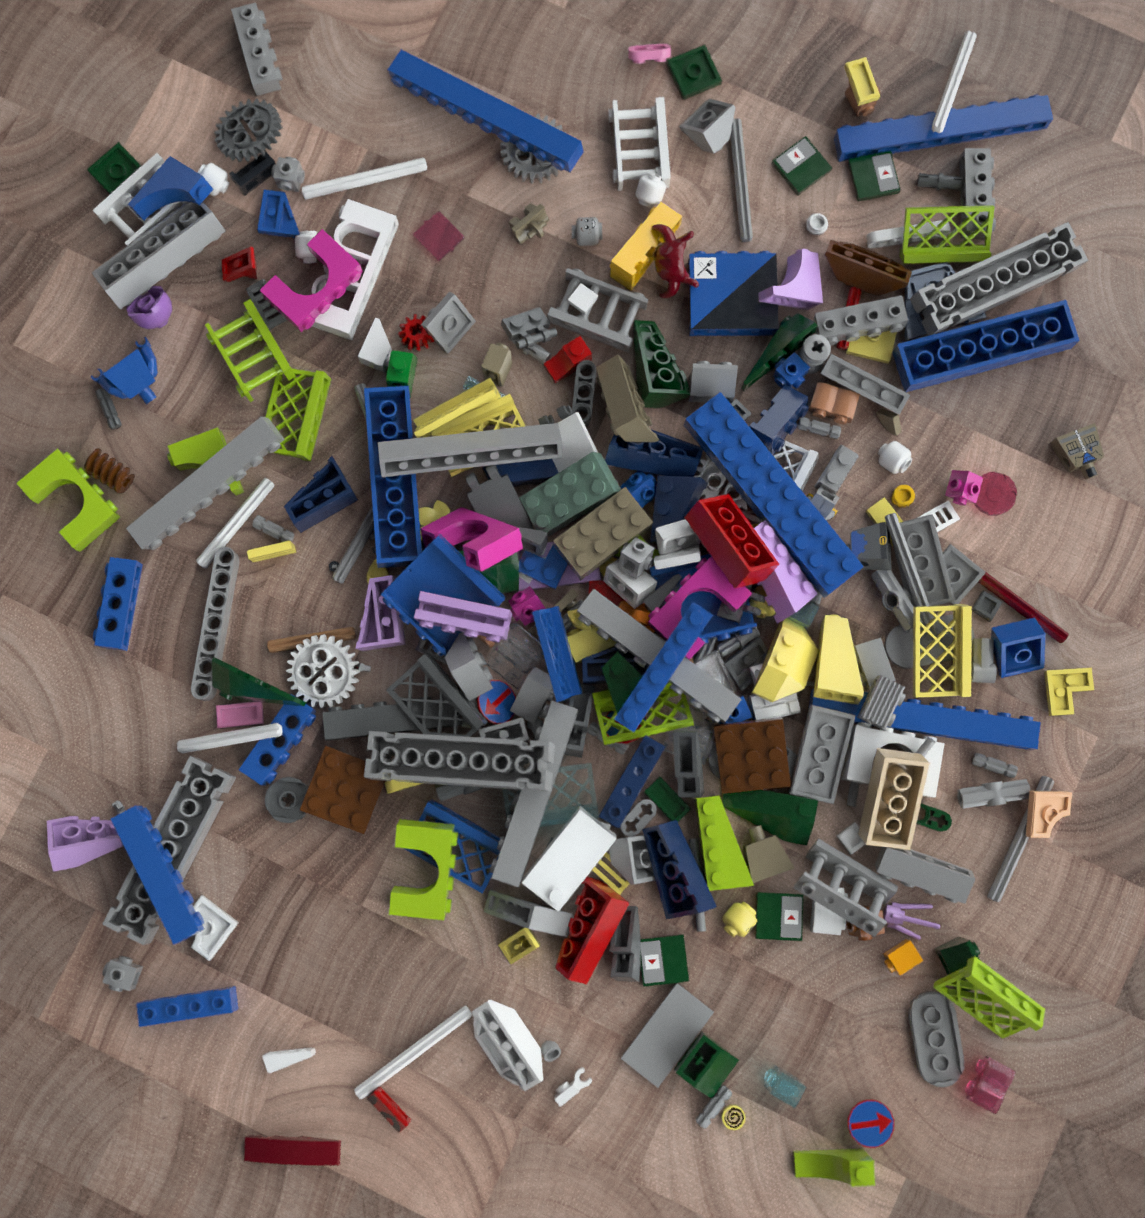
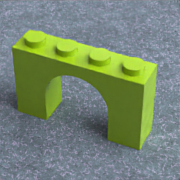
[16,448,121,552]
[389,819,458,920]

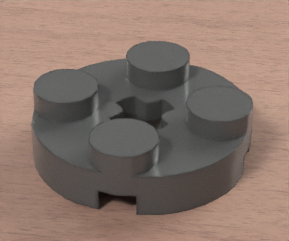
[265,777,309,823]

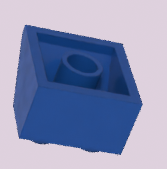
[991,618,1046,678]

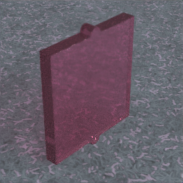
[413,211,465,261]

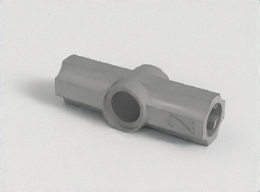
[871,570,923,633]
[957,779,1031,809]

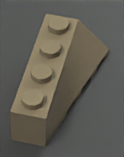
[596,355,659,442]

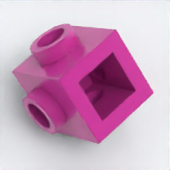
[945,470,983,506]
[508,586,546,626]

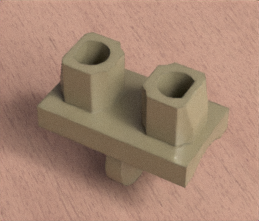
[508,203,549,245]

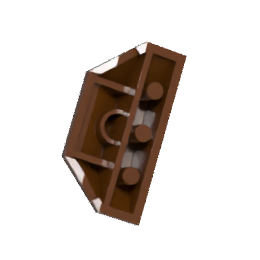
[825,240,912,296]

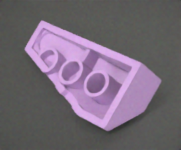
[47,816,124,872]

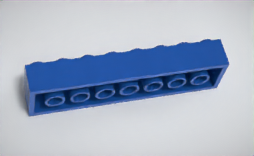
[892,300,1080,392]
[364,386,422,568]

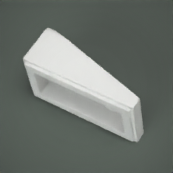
[918,500,960,532]
[262,1048,316,1073]

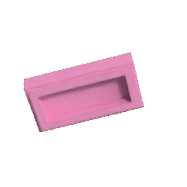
[216,702,264,729]

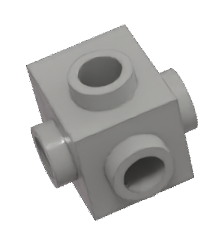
[272,157,305,192]
[618,537,655,578]
[102,956,143,992]

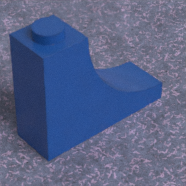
[127,156,213,221]

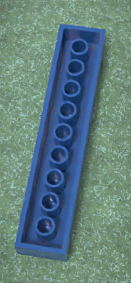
[683,392,864,598]

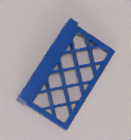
[532,606,582,702]
[403,799,501,894]

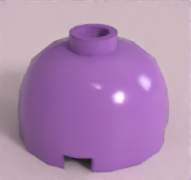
[126,286,172,329]

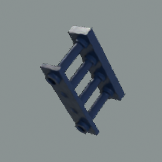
[598,735,665,828]

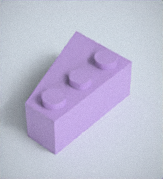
[356,575,406,651]

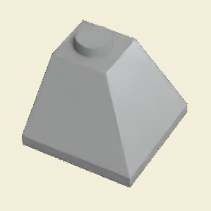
[679,99,735,153]
[609,835,656,885]

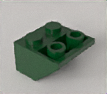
[934,937,981,991]
[674,1031,739,1099]

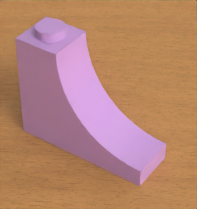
[758,249,823,310]

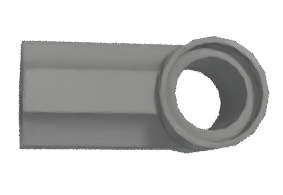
[971,638,997,684]

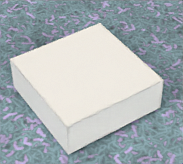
[568,283,598,315]
[837,822,865,855]

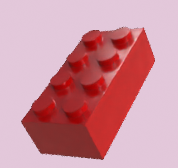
[685,494,780,589]

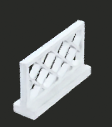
[741,441,819,524]

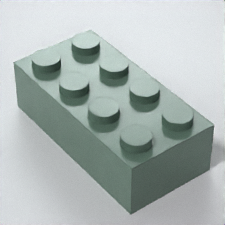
[519,452,621,537]

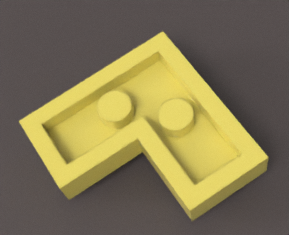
[1044,668,1094,716]

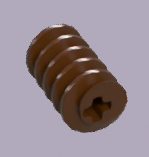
[84,448,135,494]

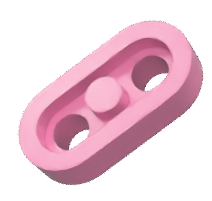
[628,44,671,63]

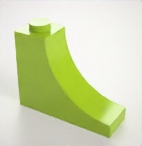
[167,427,244,496]
[793,1148,875,1187]

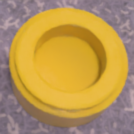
[891,485,915,508]

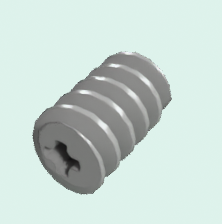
[798,334,831,374]

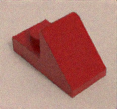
[221,247,257,282]

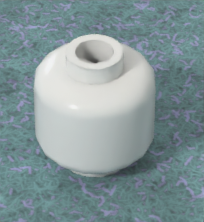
[198,163,230,196]
[635,173,666,208]
[295,231,317,263]
[878,441,912,474]

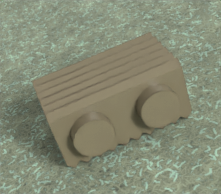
[481,343,513,387]

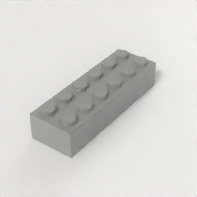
[91,202,226,310]

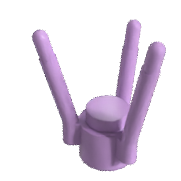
[883,902,940,940]

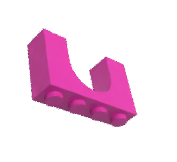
[260,229,363,332]
[420,507,523,572]
[648,556,752,660]

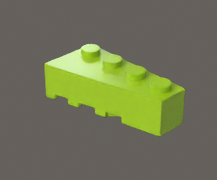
[694,796,754,891]

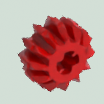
[398,314,434,352]

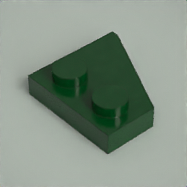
[602,651,643,714]

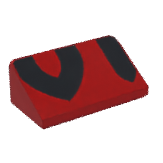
[368,1086,411,1132]

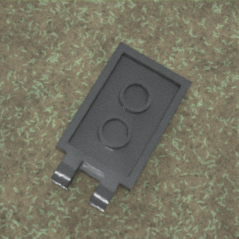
[466,465,535,530]

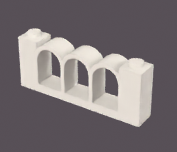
[312,199,399,340]

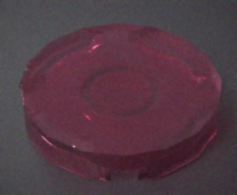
[974,472,1017,516]

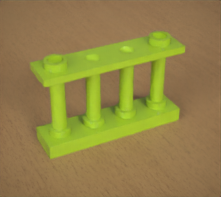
[205,299,296,403]

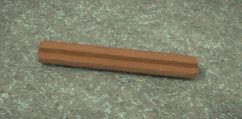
[267,627,356,653]

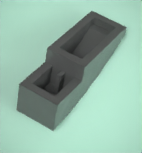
[564,683,595,758]
[673,731,704,798]
[610,906,641,982]

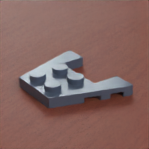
[905,262,986,341]

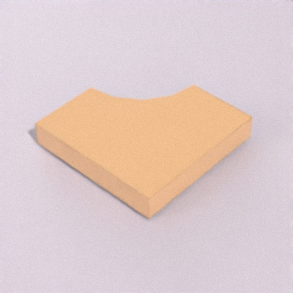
[1026,791,1072,838]

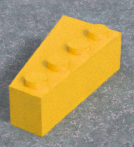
[609,202,682,291]

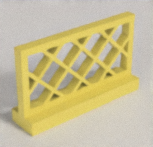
[413,377,501,438]
[430,394,525,477]
[913,604,972,698]

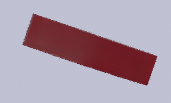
[244,1135,341,1166]

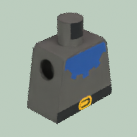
[847,522,892,570]

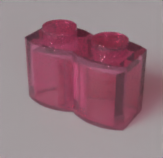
[965,1056,1016,1115]

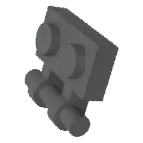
[501,307,557,349]

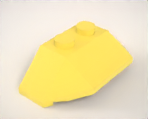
[752,618,819,702]

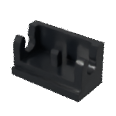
[229,150,276,196]

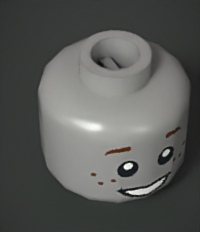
[572,217,602,246]

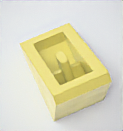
[498,927,540,964]

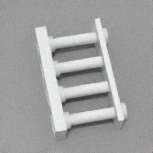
[609,97,671,191]
[93,153,187,246]

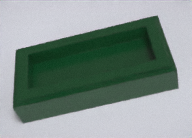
[644,776,691,822]

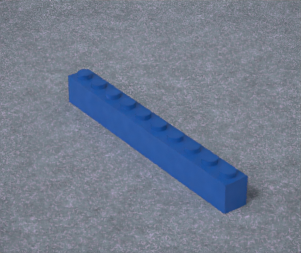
[387,49,584,173]
[834,95,1053,162]
[808,689,1041,750]

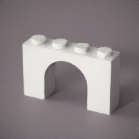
[841,722,944,798]

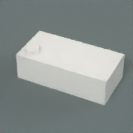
[522,806,617,912]

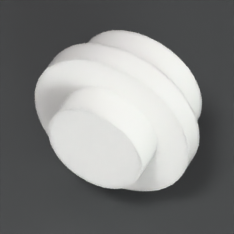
[806,213,828,235]

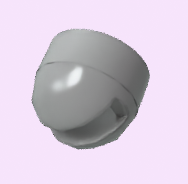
[541,1040,561,1062]

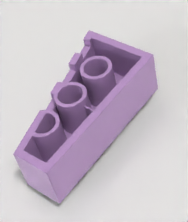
[754,520,818,623]

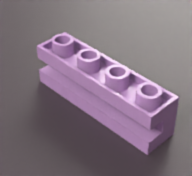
[414,591,512,643]

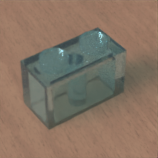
[764,1065,806,1108]

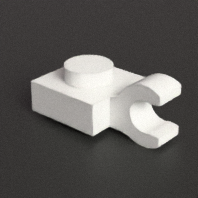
[555,1067,592,1107]

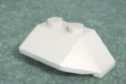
[472,1000,543,1091]

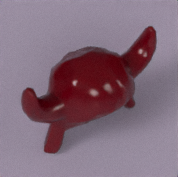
[652,224,699,299]

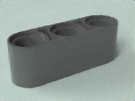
[572,360,596,426]

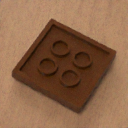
[714,717,791,794]
[300,746,385,834]

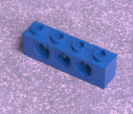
[93,557,143,651]
[239,694,317,786]
[136,986,238,1027]

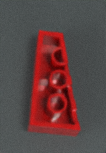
[555,877,629,984]

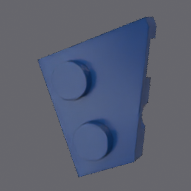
[258,190,300,238]

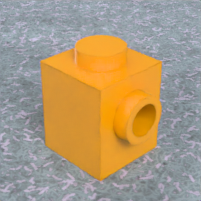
[883,939,924,976]

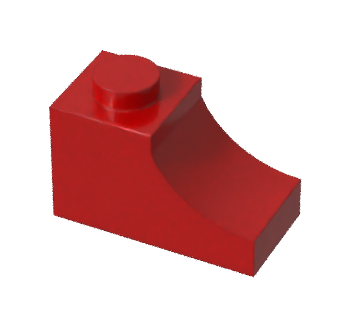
[543,336,592,384]

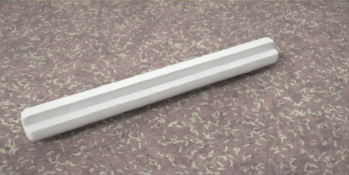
[196,478,274,568]
[177,723,282,753]

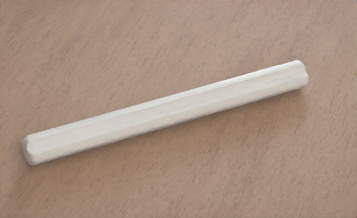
[931,31,976,133]
[302,158,427,199]
[354,1006,472,1099]

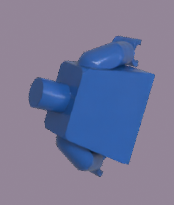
[91,337,158,405]

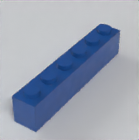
[614,602,713,732]
[111,805,205,945]

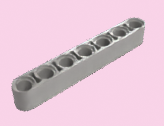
[191,547,240,701]

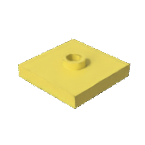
[846,331,897,364]

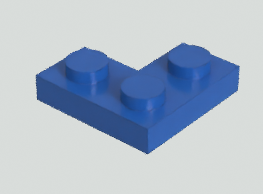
[519,545,568,590]

